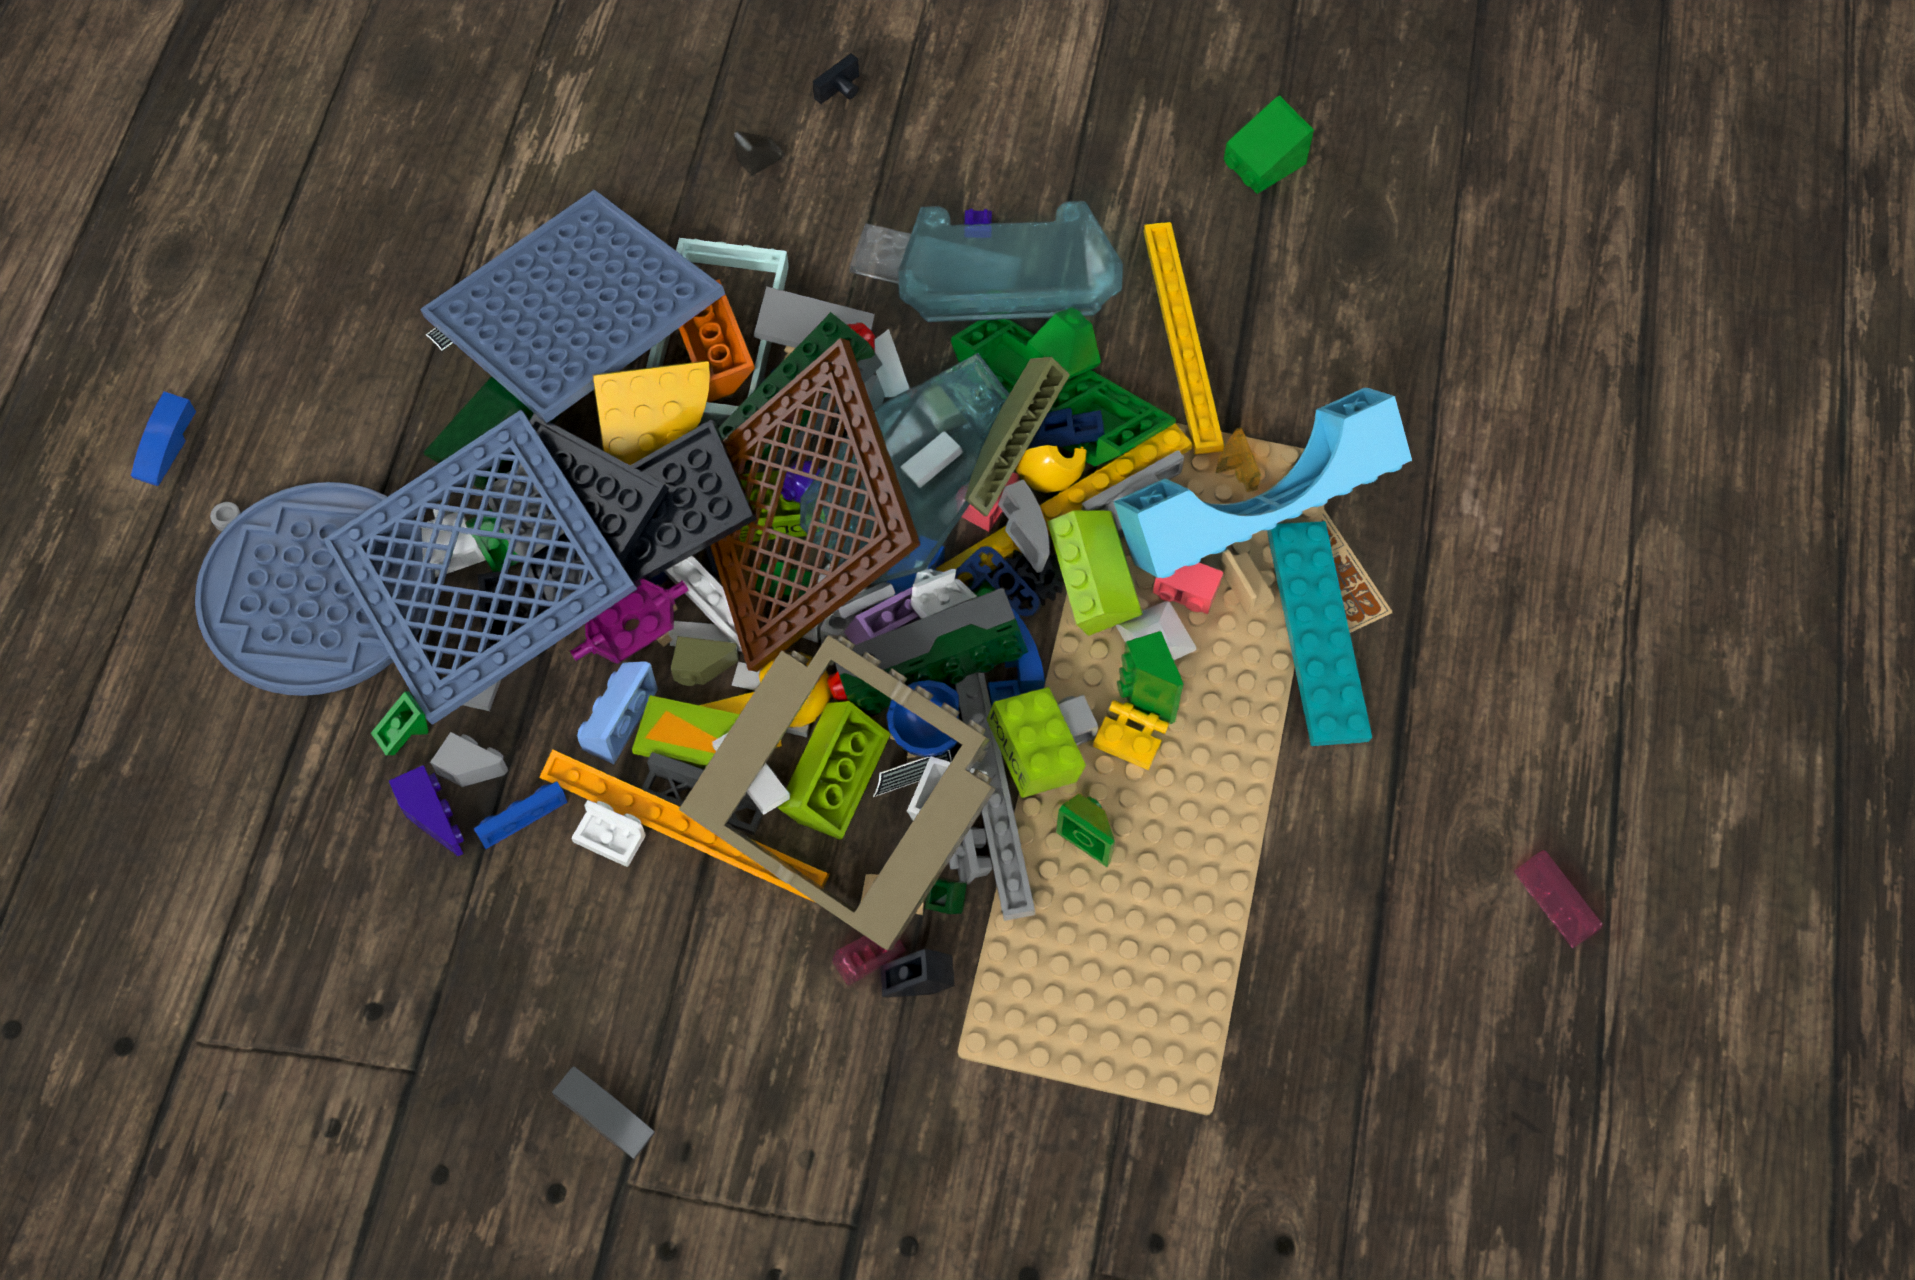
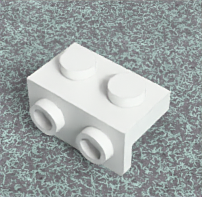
[572,800,646,867]

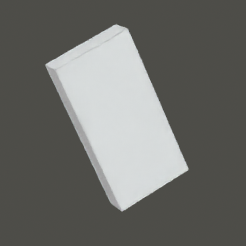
[900,431,963,488]

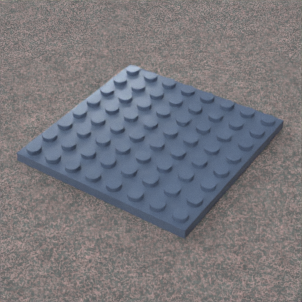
[420,190,725,424]

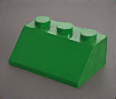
[1117,631,1184,724]

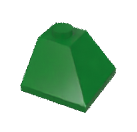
[1026,307,1101,380]
[1056,793,1115,867]

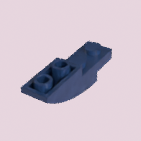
[1026,408,1105,450]

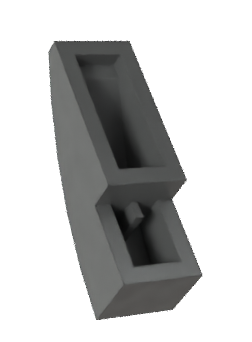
[552,1066,655,1160]

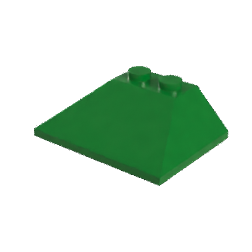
[951,311,1070,404]
[1048,370,1176,466]

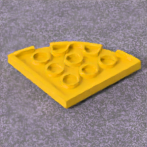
[593,361,710,465]

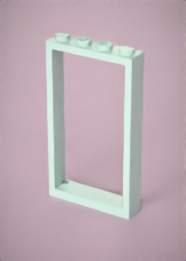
[646,238,789,425]

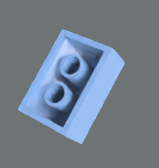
[577,661,658,764]

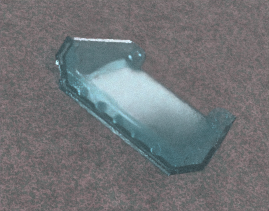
[898,201,1123,322]

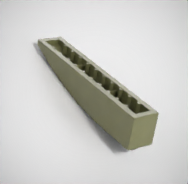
[965,357,1070,516]

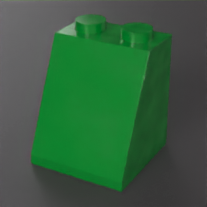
[1224,95,1314,194]

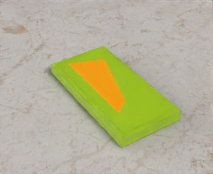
[632,695,740,769]

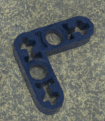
[955,546,1041,617]

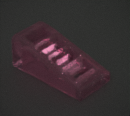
[832,936,906,985]

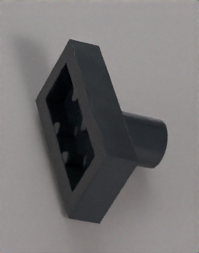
[813,53,859,104]

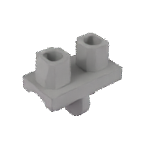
[949,827,992,885]

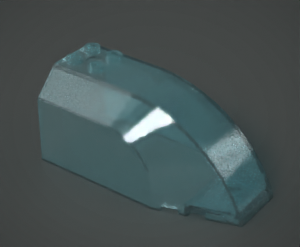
[800,353,1009,585]

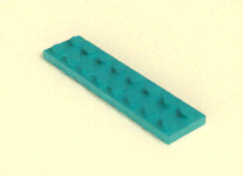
[1267,521,1372,746]

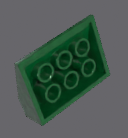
[424,376,562,490]

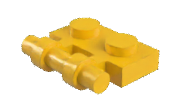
[1093,700,1170,770]

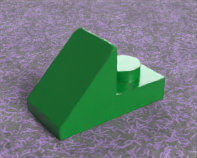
[465,508,519,572]
[371,691,429,756]

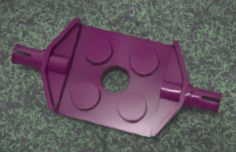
[569,578,689,664]

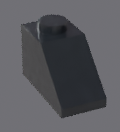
[880,949,955,998]

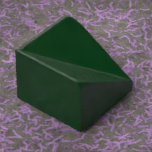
[924,877,967,914]

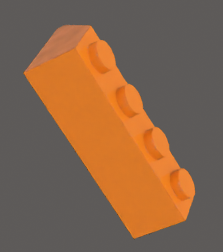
[678,279,755,402]

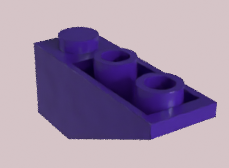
[389,765,464,856]

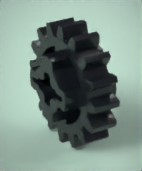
[1002,548,1064,607]

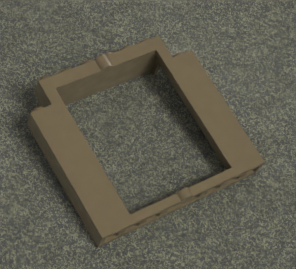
[679,635,996,950]

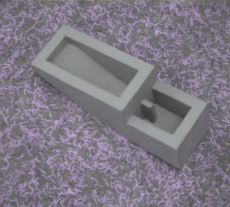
[998,479,1050,573]

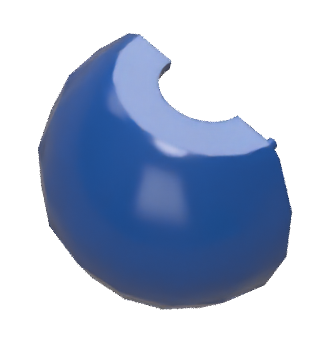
[887,680,959,757]

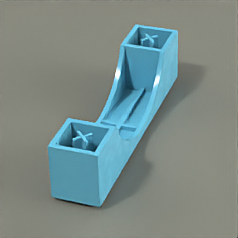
[1113,387,1412,578]

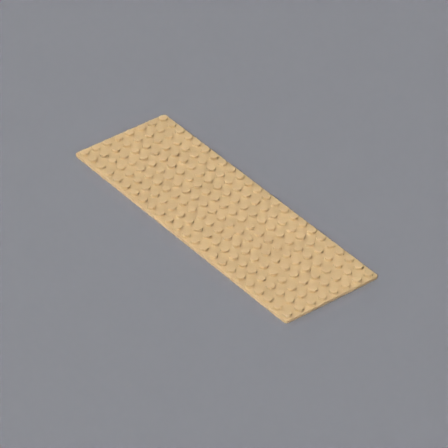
[958,423,1325,1115]

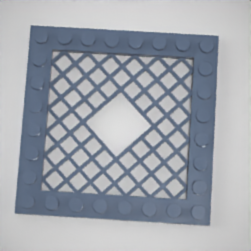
[323,410,637,725]

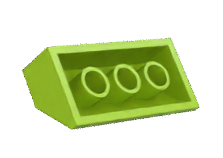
[1047,510,1143,636]
[777,701,891,839]

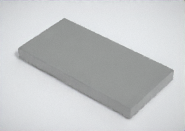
[754,286,875,348]

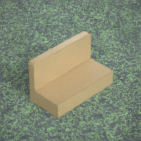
[1219,550,1275,615]

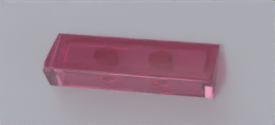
[1514,850,1603,949]

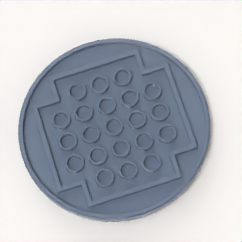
[195,482,435,696]

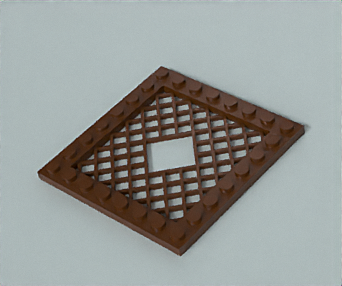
[710,338,921,672]

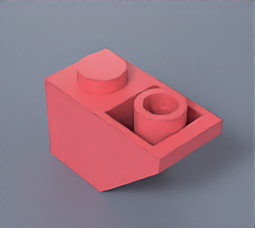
[1153,563,1224,614]

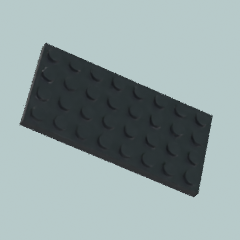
[523,419,757,613]

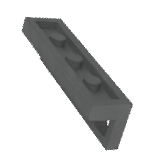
[642,752,763,835]

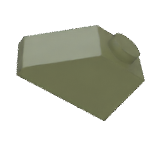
[671,636,739,686]

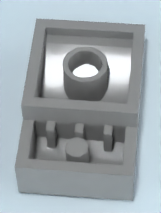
[484,463,564,556]

